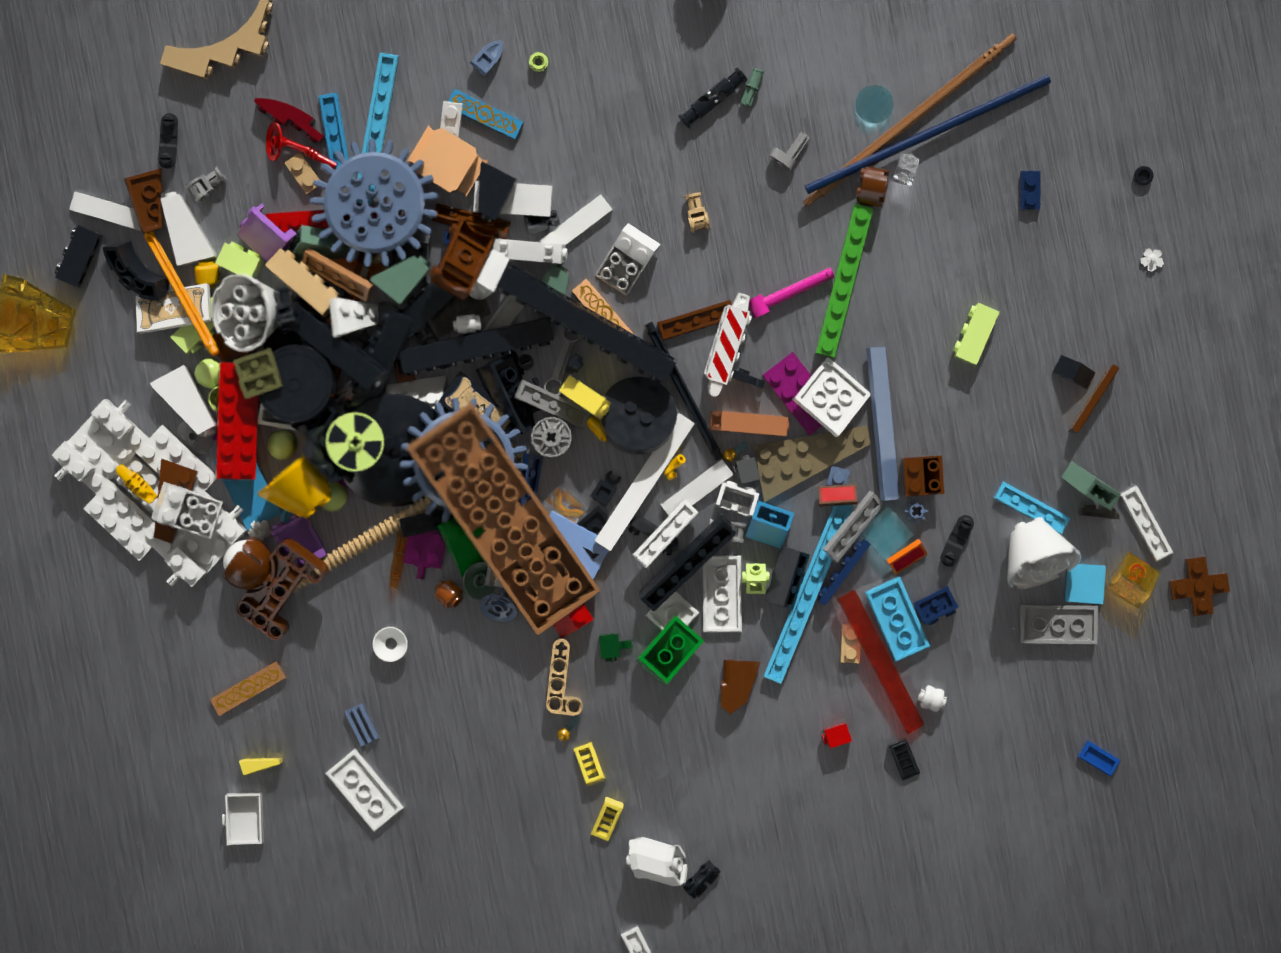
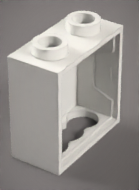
[470,250,509,300]

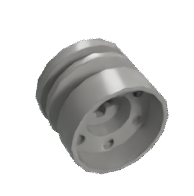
[531,417,573,458]

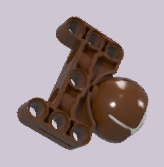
[222,537,329,640]

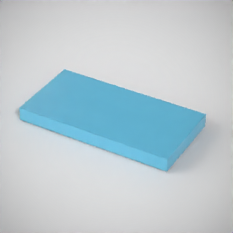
[864,576,930,662]

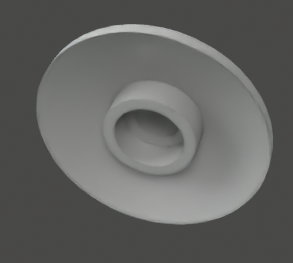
[176,421,214,456]

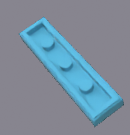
[994,482,1071,535]

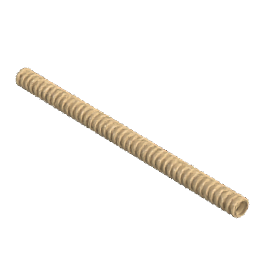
[293,443,523,593]

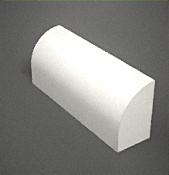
[473,181,553,217]

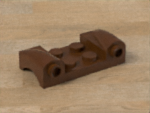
[428,217,496,300]

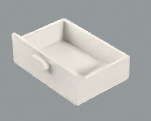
[222,792,264,845]

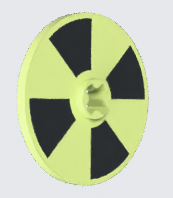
[326,413,384,471]

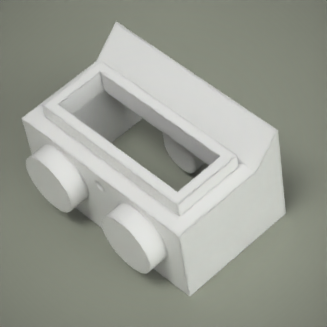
[715,481,759,518]

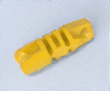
[116,464,158,504]

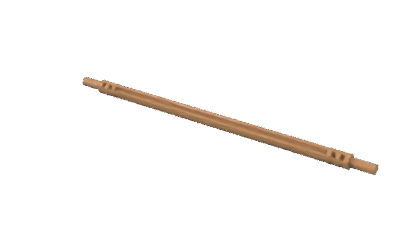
[803,33,1017,207]

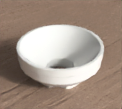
[373,627,408,662]

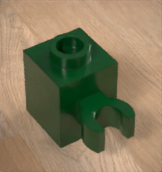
[599,633,633,662]

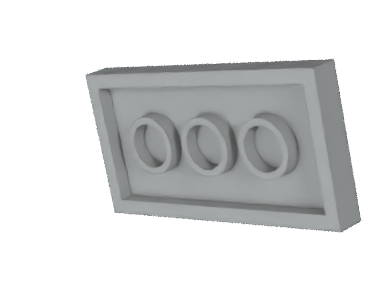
[1020,605,1098,644]

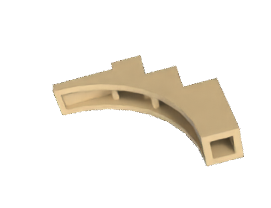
[160,0,273,80]

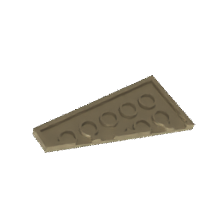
[754,425,870,502]

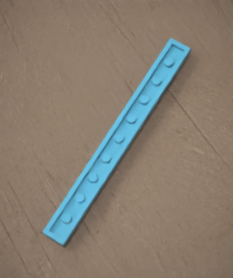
[763,505,854,684]

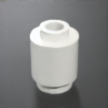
[453,314,482,335]

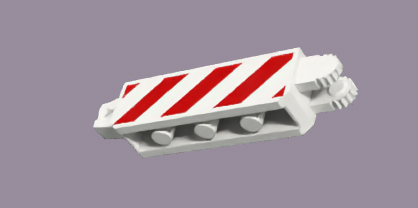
[704,293,751,397]

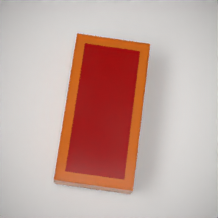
[887,539,927,575]

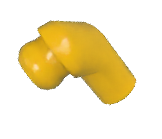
[664,454,686,480]

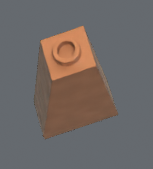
[709,411,790,436]

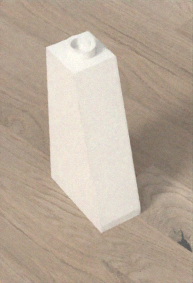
[160,192,217,267]
[150,365,217,437]

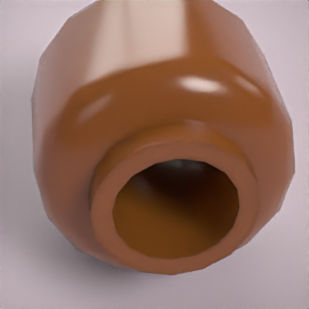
[435,580,463,608]

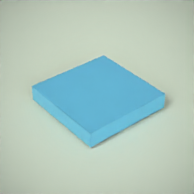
[1064,564,1106,604]

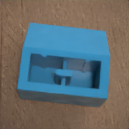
[745,500,795,549]

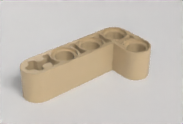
[546,638,583,716]

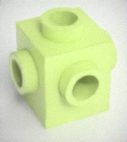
[742,564,769,594]

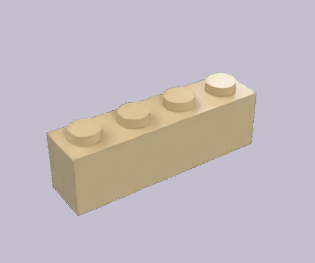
[265,248,339,318]

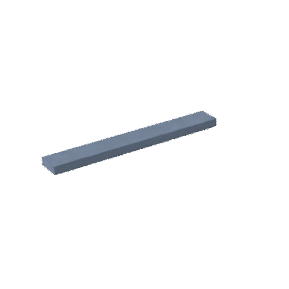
[866,347,900,501]

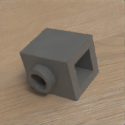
[733,454,760,484]

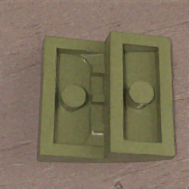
[233,348,282,399]

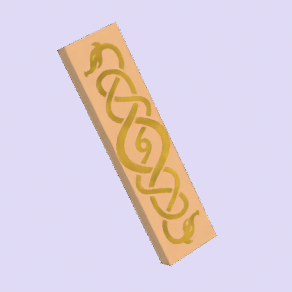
[572,279,632,333]

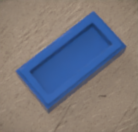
[1077,740,1121,777]

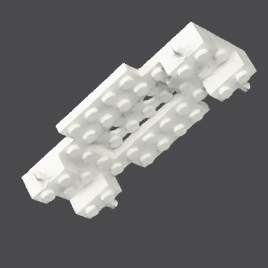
[52,399,248,587]

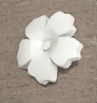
[1140,248,1164,272]
[248,520,271,541]

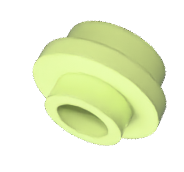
[529,52,548,72]

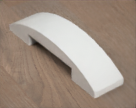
[69,192,141,231]

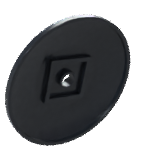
[343,394,441,507]

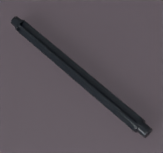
[645,322,723,461]

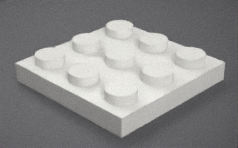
[793,357,871,437]

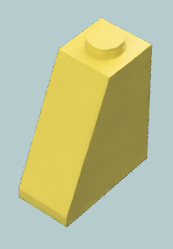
[559,375,611,419]

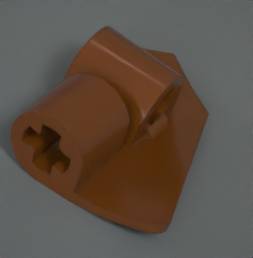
[721,659,760,714]

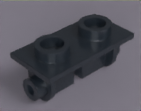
[683,860,721,899]

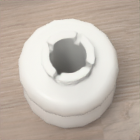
[918,685,947,712]

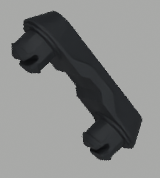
[158,113,178,169]
[940,515,974,567]
[628,516,678,556]

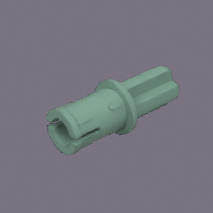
[741,68,764,107]

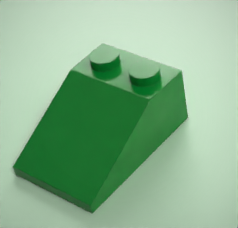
[437,517,485,577]
[635,615,704,686]

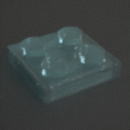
[861,506,914,560]

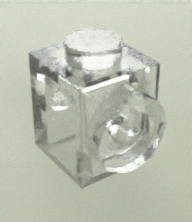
[892,153,919,187]

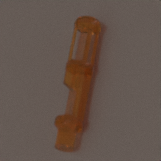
[389,529,407,588]

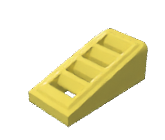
[574,742,606,786]
[239,758,282,775]
[591,797,624,841]

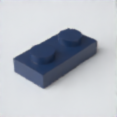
[1020,171,1041,210]

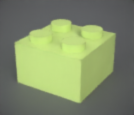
[215,241,265,280]

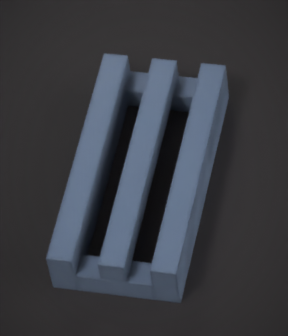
[344,703,379,746]

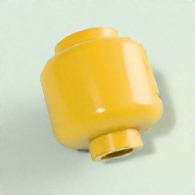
[194,260,220,289]

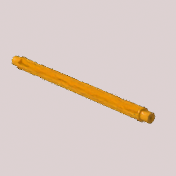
[144,232,219,356]

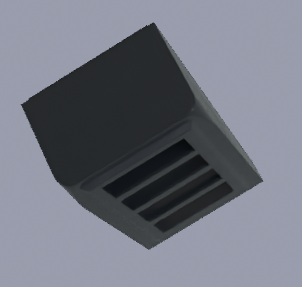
[888,738,920,780]

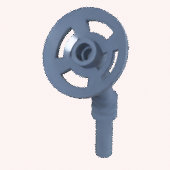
[480,588,518,622]

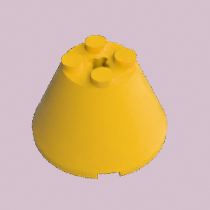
[257,456,332,519]

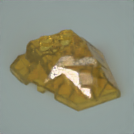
[0,274,76,353]

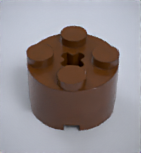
[856,166,890,208]

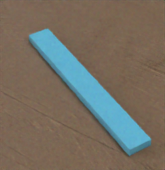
[356,53,399,206]

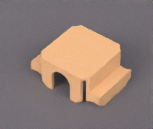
[407,125,488,197]

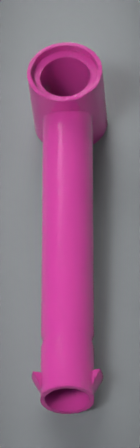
[748,268,835,319]

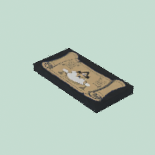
[437,371,514,434]

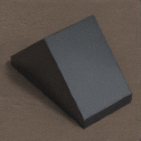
[1052,355,1095,389]

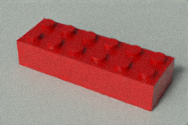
[215,362,258,480]

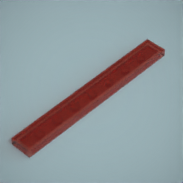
[837,589,925,734]

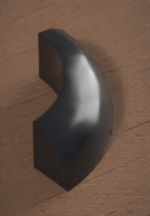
[102,241,169,301]

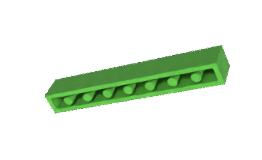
[815,203,873,358]

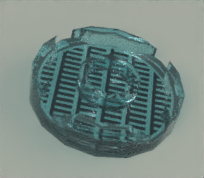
[855,85,894,123]

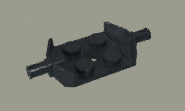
[298,426,354,484]

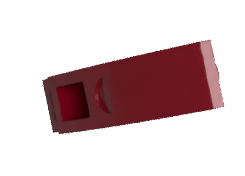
[254,98,326,144]

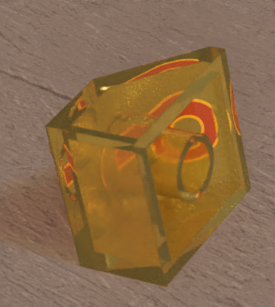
[1106,551,1160,608]

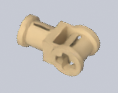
[684,192,710,233]

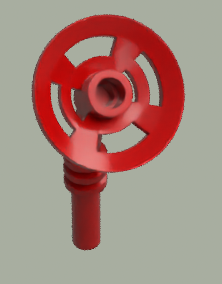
[266,122,338,170]

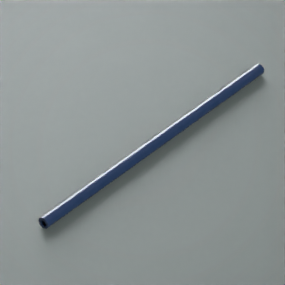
[804,74,1051,194]

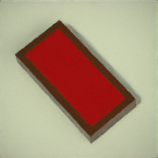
[818,484,858,507]

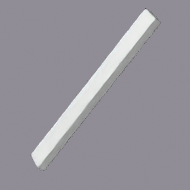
[594,413,695,551]

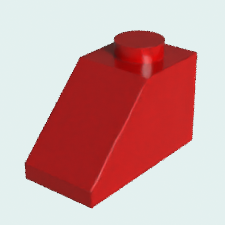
[553,603,594,638]

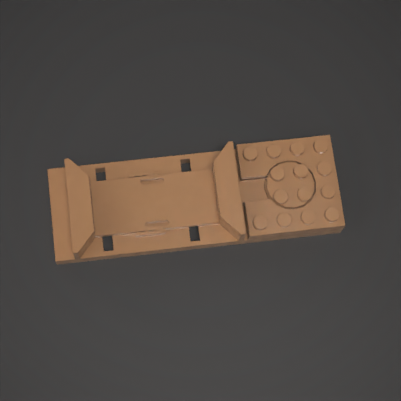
[407,402,600,635]

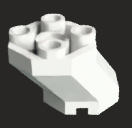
[626,837,688,886]

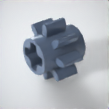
[904,499,928,523]

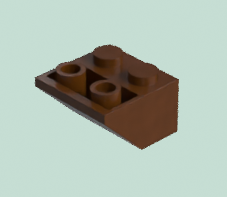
[902,456,945,496]

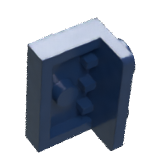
[913,586,959,626]

